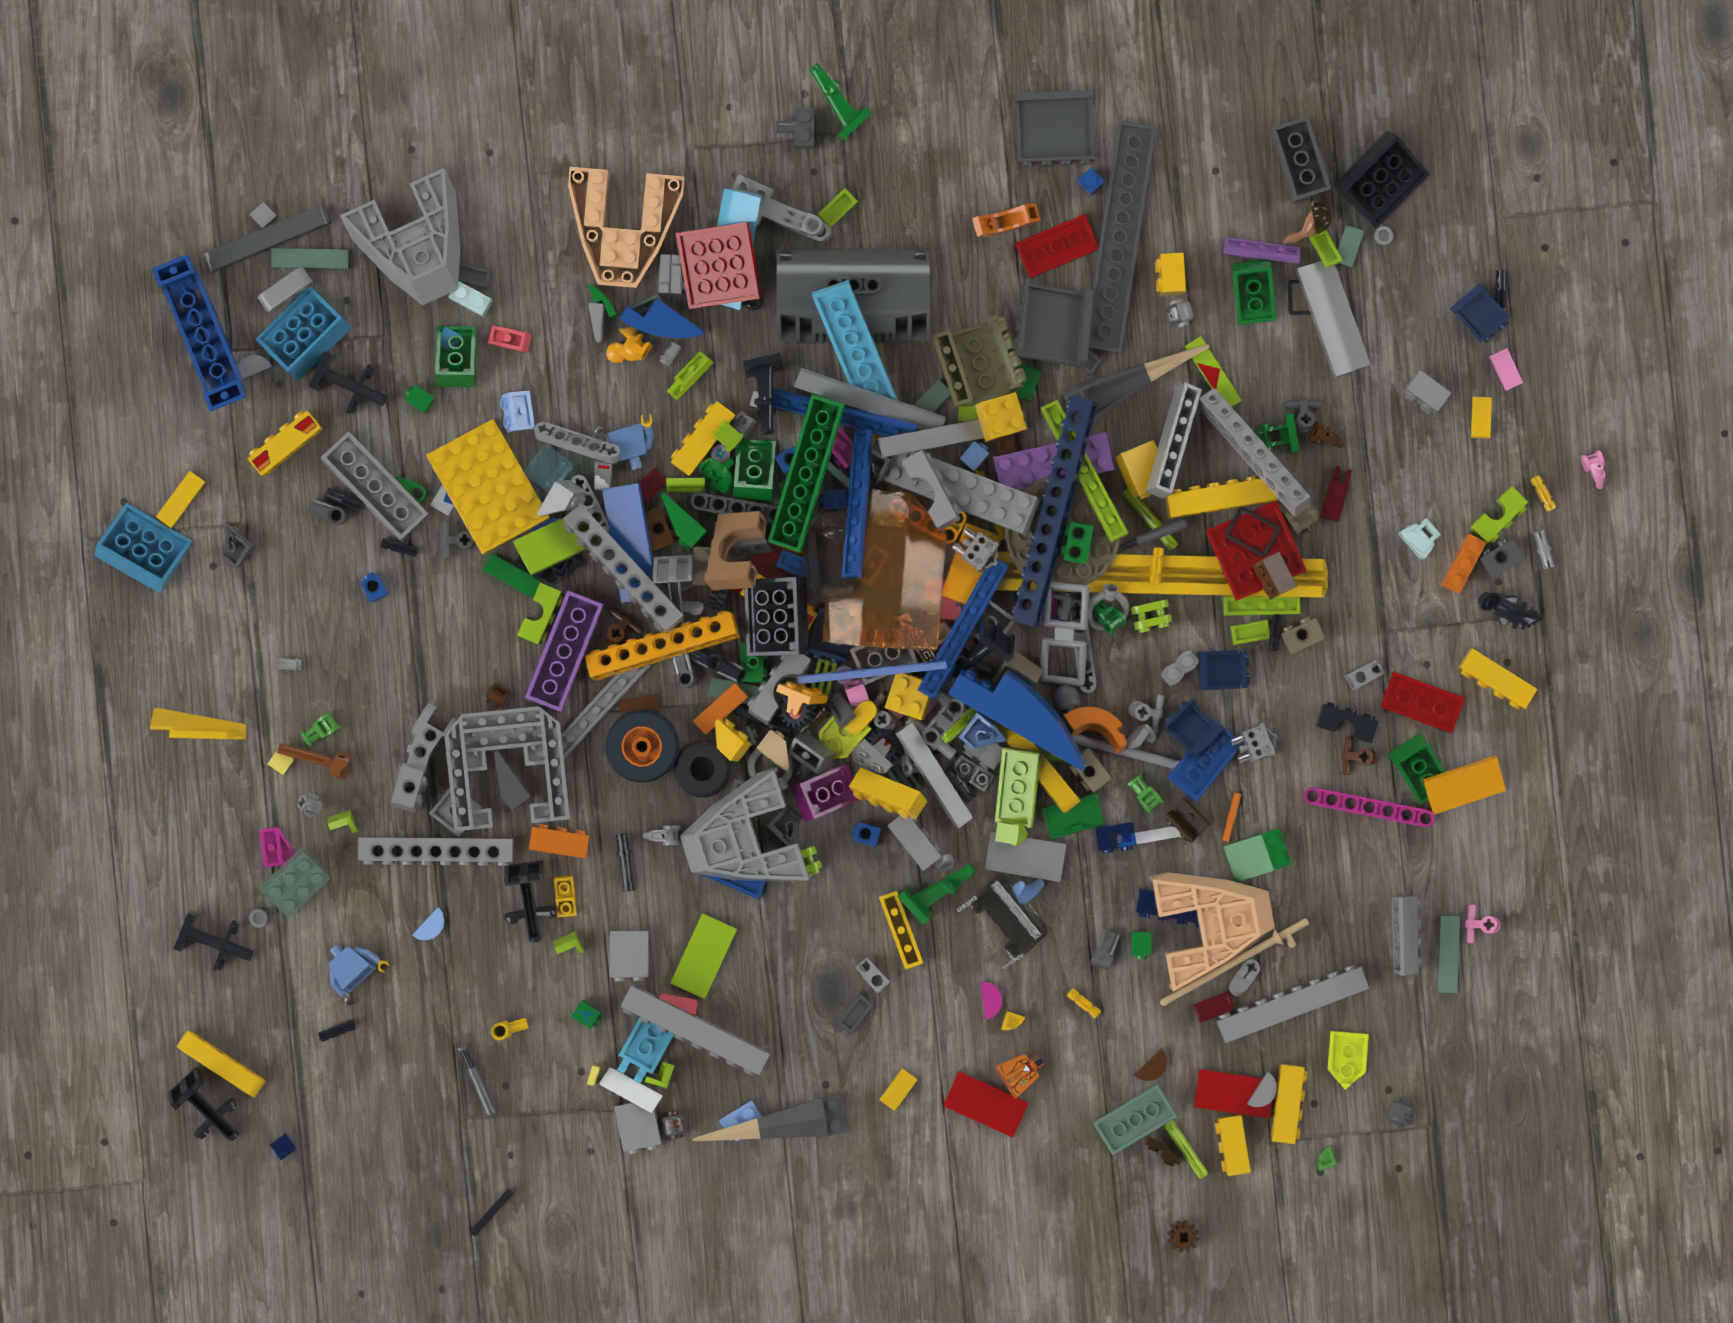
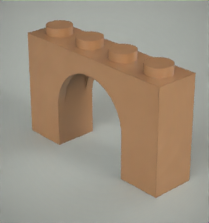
[704,511,767,590]

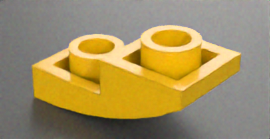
[1471,397,1492,439]
[554,875,577,918]

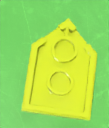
[818,716,872,759]
[1327,1031,1369,1090]

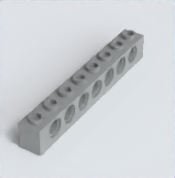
[1199,388,1311,517]
[563,503,684,635]
[358,837,514,866]

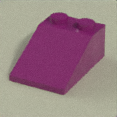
[790,763,859,822]

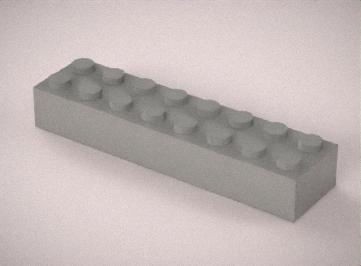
[883,451,1041,536]
[621,983,770,1076]

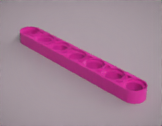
[1304,788,1435,827]

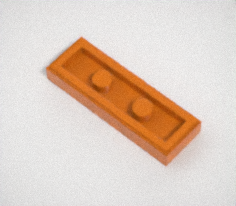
[693,682,748,735]

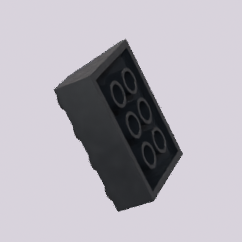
[1334,131,1430,229]
[744,577,809,656]

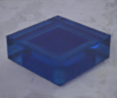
[270,1133,297,1160]

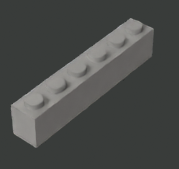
[1145,382,1202,499]

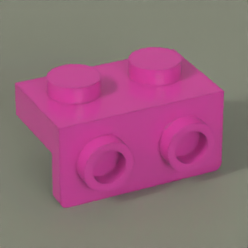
[831,426,853,470]

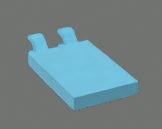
[617,1018,675,1083]

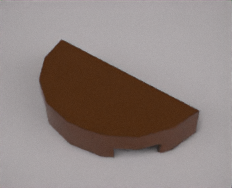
[1134,1048,1167,1081]

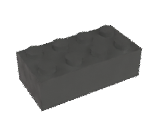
[1270,116,1331,204]

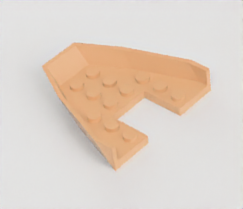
[1149,872,1275,992]

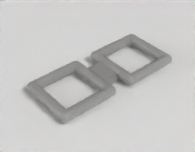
[1040,582,1090,686]

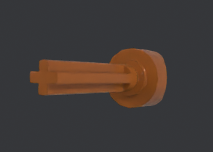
[277,743,352,779]

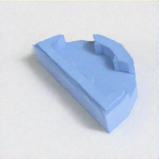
[412,907,444,940]

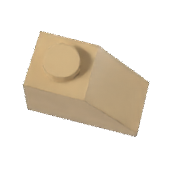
[757,730,789,773]

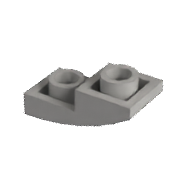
[953,754,994,792]

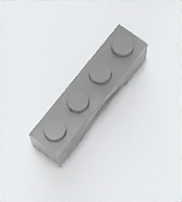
[902,450,961,530]
[747,654,811,725]

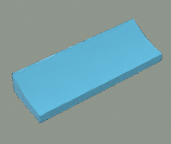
[717,188,762,310]

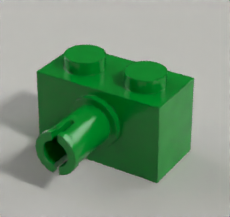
[740,643,768,683]

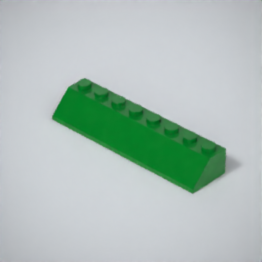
[768,394,845,553]

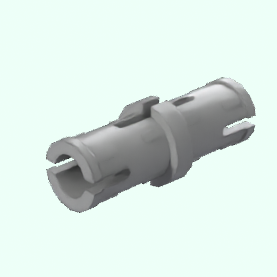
[1533,530,1555,570]

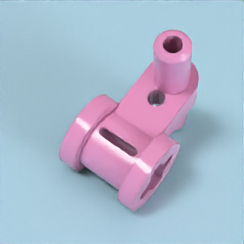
[1581,450,1605,489]
[1465,904,1501,943]

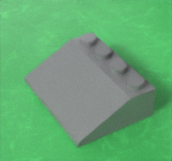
[1391,896,1422,976]

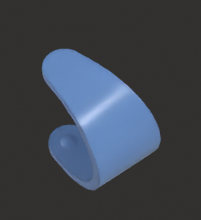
[1012,879,1044,904]

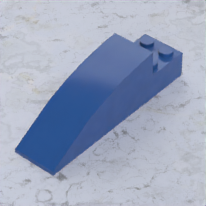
[948,668,1087,771]

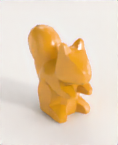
[606,326,653,364]

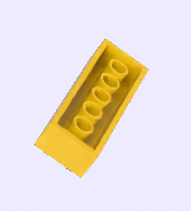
[1165,476,1280,519]

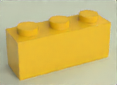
[1214,1114,1251,1176]

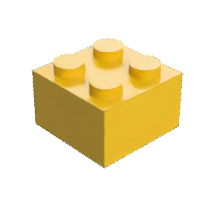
[1155,253,1186,296]
[974,392,1027,442]
[885,673,931,720]

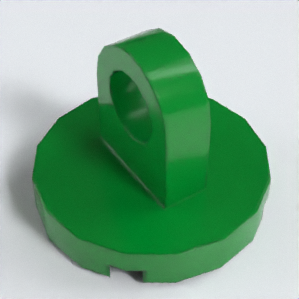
[699,457,736,493]

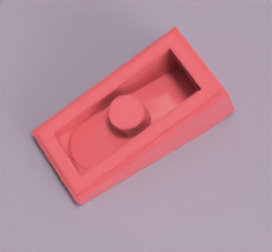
[488,325,532,353]
[659,993,698,1015]

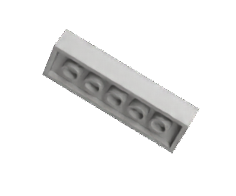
[1295,261,1371,378]
[321,431,429,542]

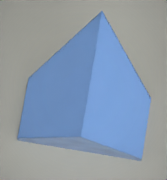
[959,711,1007,749]

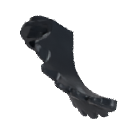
[1478,592,1541,629]

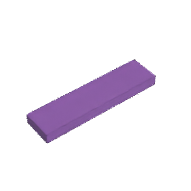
[1223,237,1300,264]

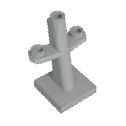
[653,555,704,636]

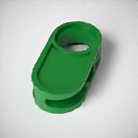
[395,477,427,503]

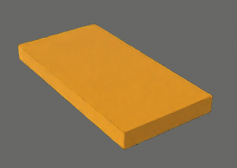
[940,523,1001,605]
[1423,755,1506,815]

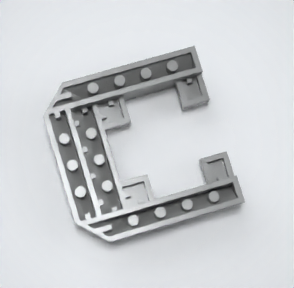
[445,706,570,831]

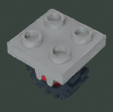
[851,729,901,776]

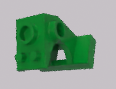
[1252,413,1299,454]

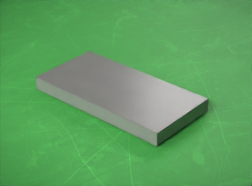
[984,831,1067,882]

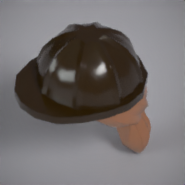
[1283,196,1332,244]

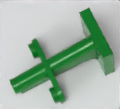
[809,63,872,140]
[897,863,977,925]

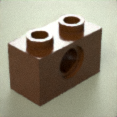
[645,507,677,552]

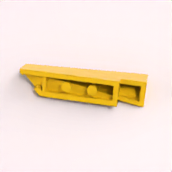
[150,708,246,740]

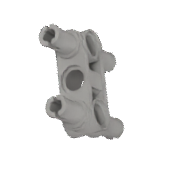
[905,689,968,760]

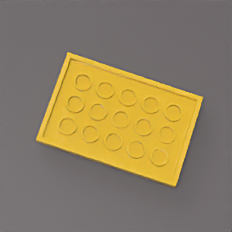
[426,419,550,555]

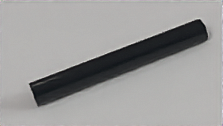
[469,1188,514,1236]

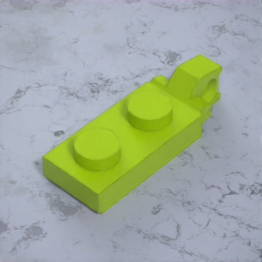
[667,351,714,400]

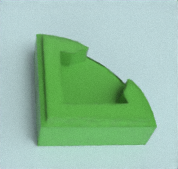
[1318,1146,1337,1171]

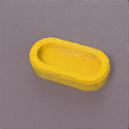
[845,700,877,734]

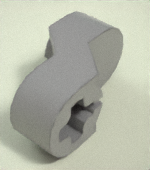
[1229,959,1260,996]

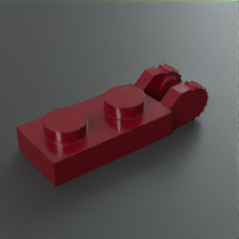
[1320,466,1352,522]

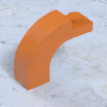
[972,203,1041,237]
[1062,707,1127,755]

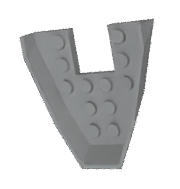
[340,168,461,305]
[680,767,812,882]

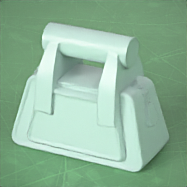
[1398,518,1441,560]

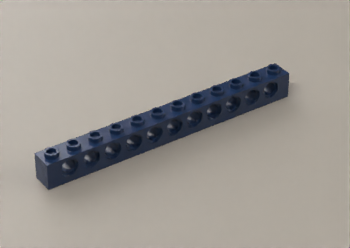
[1012,396,1098,627]

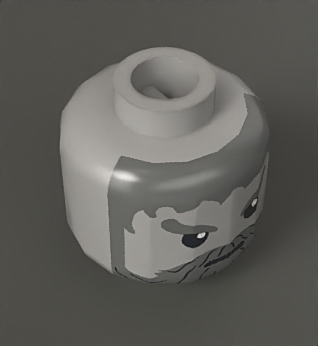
[1166,298,1194,328]

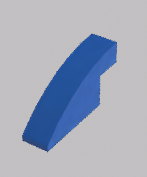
[619,297,704,338]

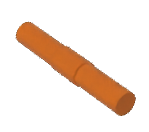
[1222,792,1242,842]

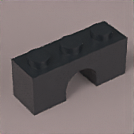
[1315,702,1379,743]

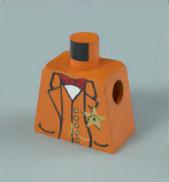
[995,1054,1044,1098]

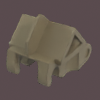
[1278,501,1320,534]

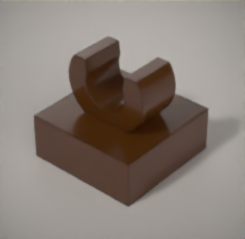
[485,682,511,709]

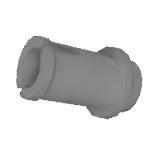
[660,341,681,367]
[278,657,303,672]

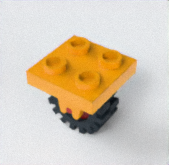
[776,681,828,727]

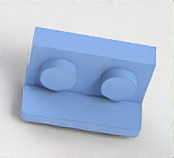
[500,391,535,433]
[719,1100,762,1142]

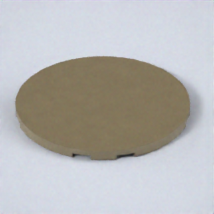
[1005,475,1120,585]

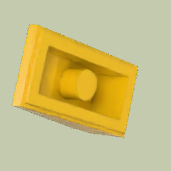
[879,1068,918,1111]

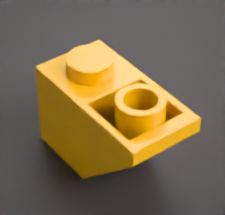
[715,719,752,762]

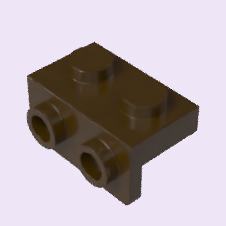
[1165,797,1211,843]

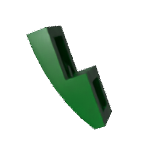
[587,284,618,319]

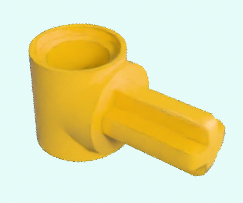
[491,1018,529,1040]

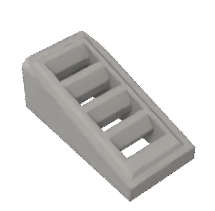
[588,303,605,344]

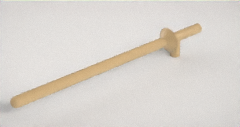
[1160,918,1309,1006]

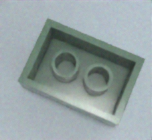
[260,847,330,918]

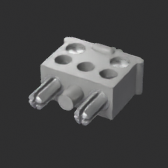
[952,528,998,572]
[1231,723,1278,763]

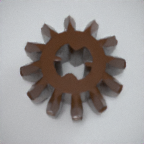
[1167,1220,1200,1253]

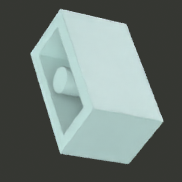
[448,281,493,317]

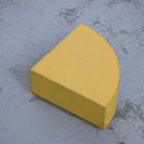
[1001,1011,1025,1030]

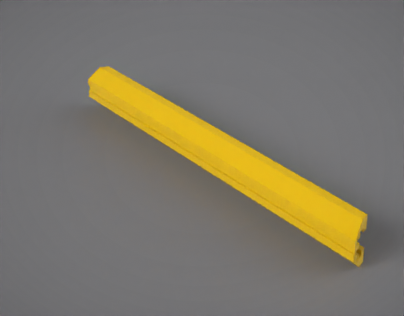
[996,552,1328,598]

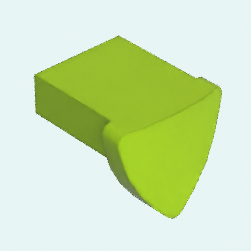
[712,420,744,452]
[327,810,358,833]
[995,822,1028,847]
[553,931,585,954]
[644,1061,674,1089]

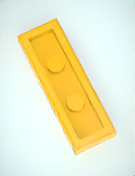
[156,471,206,528]

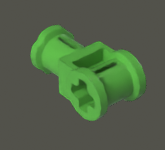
[300,711,341,747]
[1127,774,1164,814]

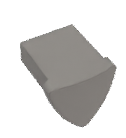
[1126,724,1156,749]

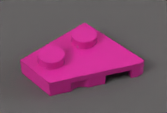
[259,827,296,868]

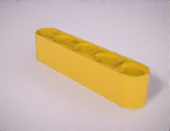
[176,1030,266,1098]

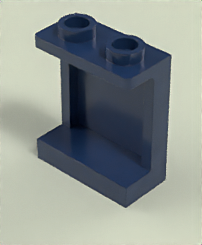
[1450,283,1510,343]
[809,607,857,664]
[1197,650,1250,690]
[1165,699,1225,760]

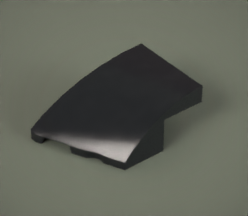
[514,555,585,587]

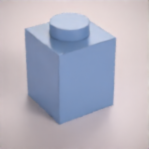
[959,441,989,472]

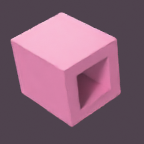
[843,678,869,710]

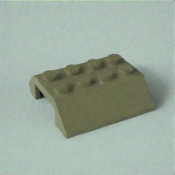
[932,315,1027,407]

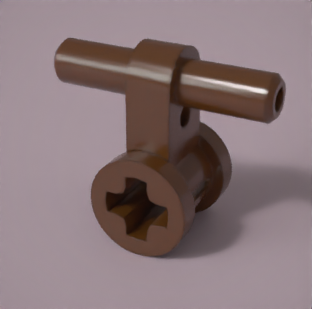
[1306,421,1344,448]
[606,608,644,645]
[1341,736,1377,775]

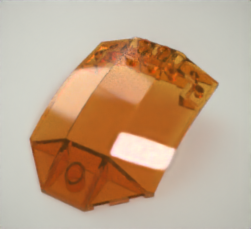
[822,490,947,650]

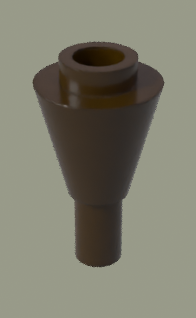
[800,704,831,733]

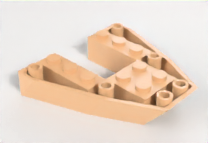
[568,167,685,288]

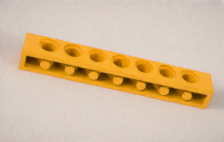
[585,611,740,681]

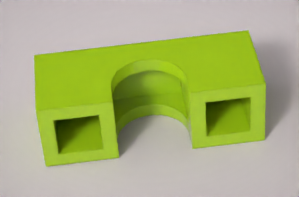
[1469,486,1528,543]
[517,583,564,645]

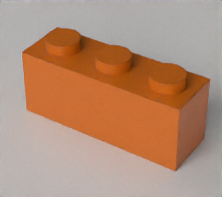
[1440,534,1486,594]
[529,823,590,858]

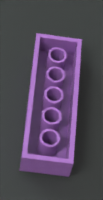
[993,432,1114,491]
[525,590,605,712]

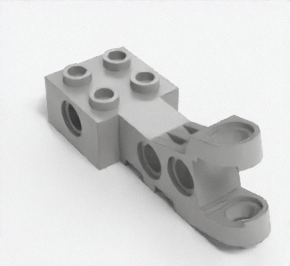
[732,174,832,243]
[391,702,458,813]

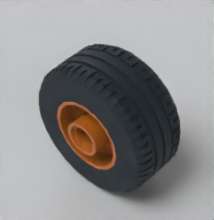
[605,709,679,783]

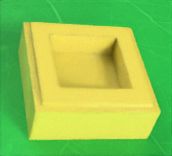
[268,749,295,775]
[587,1064,600,1086]

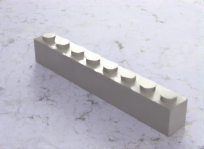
[1216,964,1369,1043]

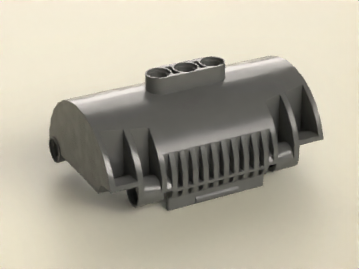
[776,248,930,344]

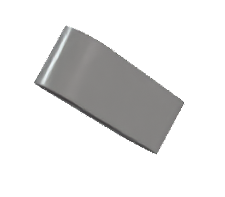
[257,267,313,314]

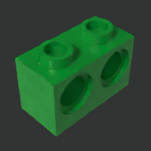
[1060,522,1094,564]

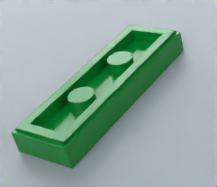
[482,553,542,598]

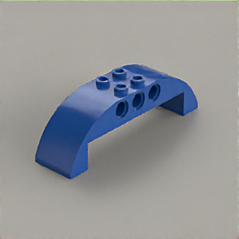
[152,254,247,412]

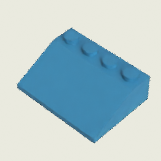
[256,286,352,381]
[94,503,193,594]

